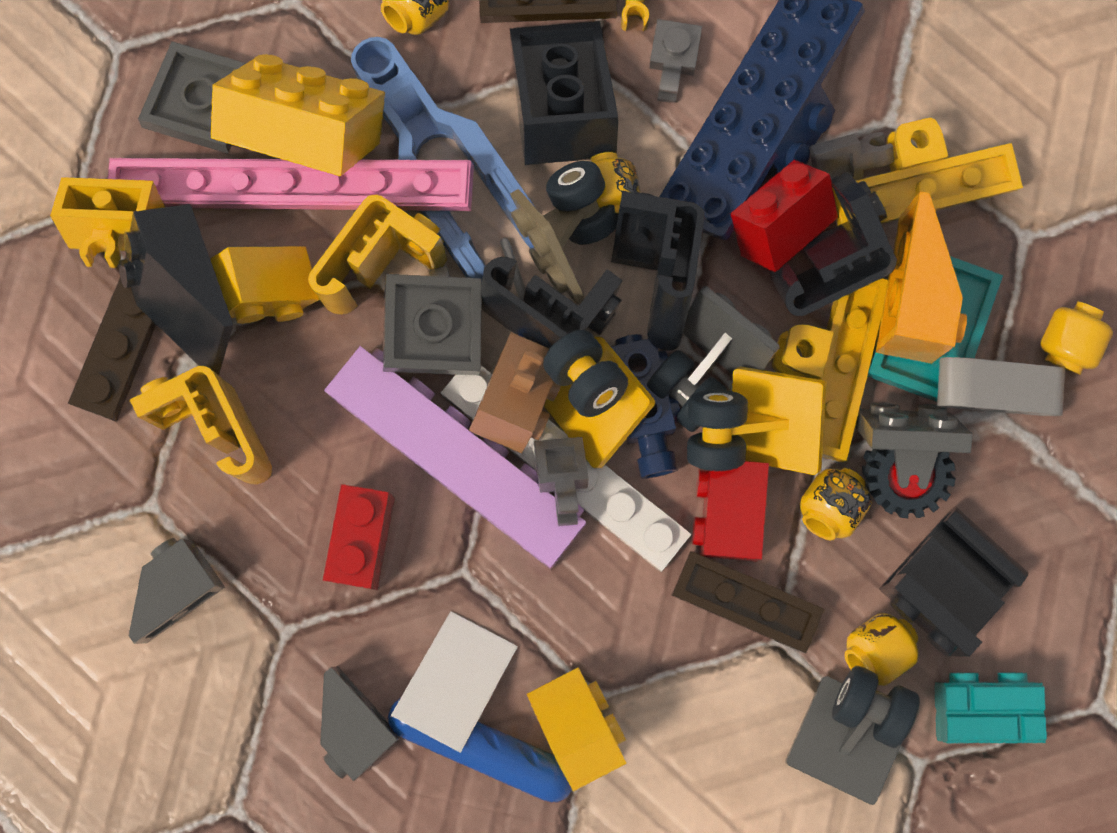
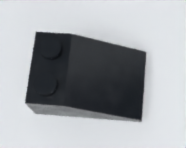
[510,21,618,165]
[119,204,233,375]

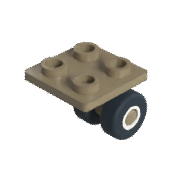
[510,161,619,305]

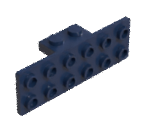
[659,0,865,240]

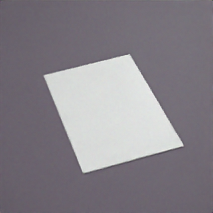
[391,611,518,753]

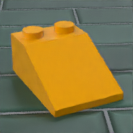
[876,191,967,364]

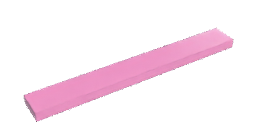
[108,158,474,211]

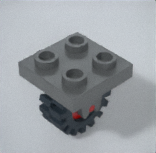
[855,402,973,519]

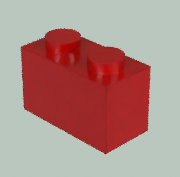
[730,160,838,272]
[692,461,769,562]
[323,484,395,590]

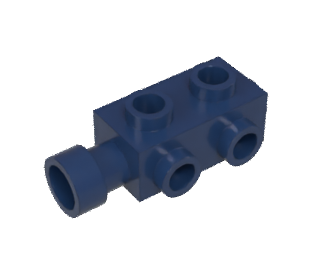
[610,334,680,479]

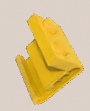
[308,195,448,314]
[130,366,272,484]

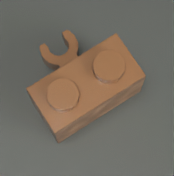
[469,332,561,453]

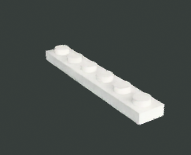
[441,366,691,572]

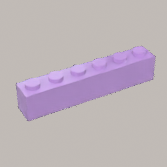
[324,346,586,570]

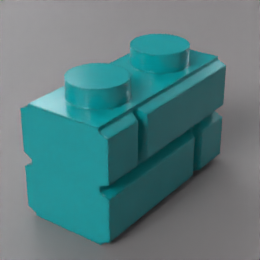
[934,672,1047,743]

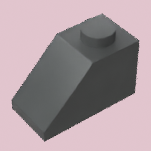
[129,538,225,644]
[320,666,401,781]

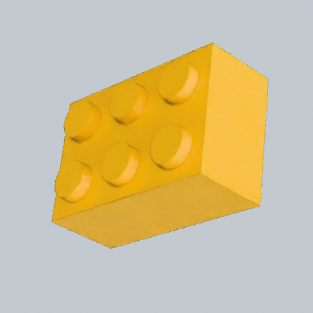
[211,54,385,176]

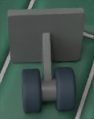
[647,286,780,432]
[785,666,920,805]

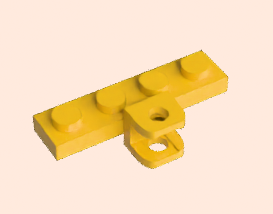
[832,118,1023,226]
[772,278,888,462]

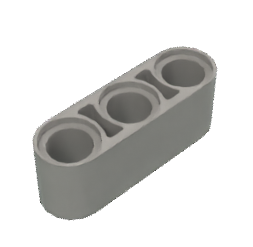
[937,357,1065,416]

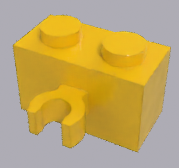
[50,177,165,268]
[210,246,320,324]
[526,667,627,791]

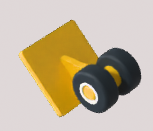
[543,330,655,468]
[687,367,827,475]

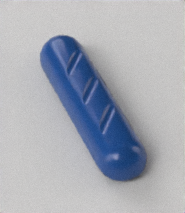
[388,698,572,802]

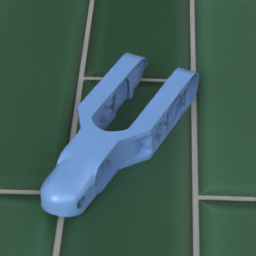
[351,37,536,285]

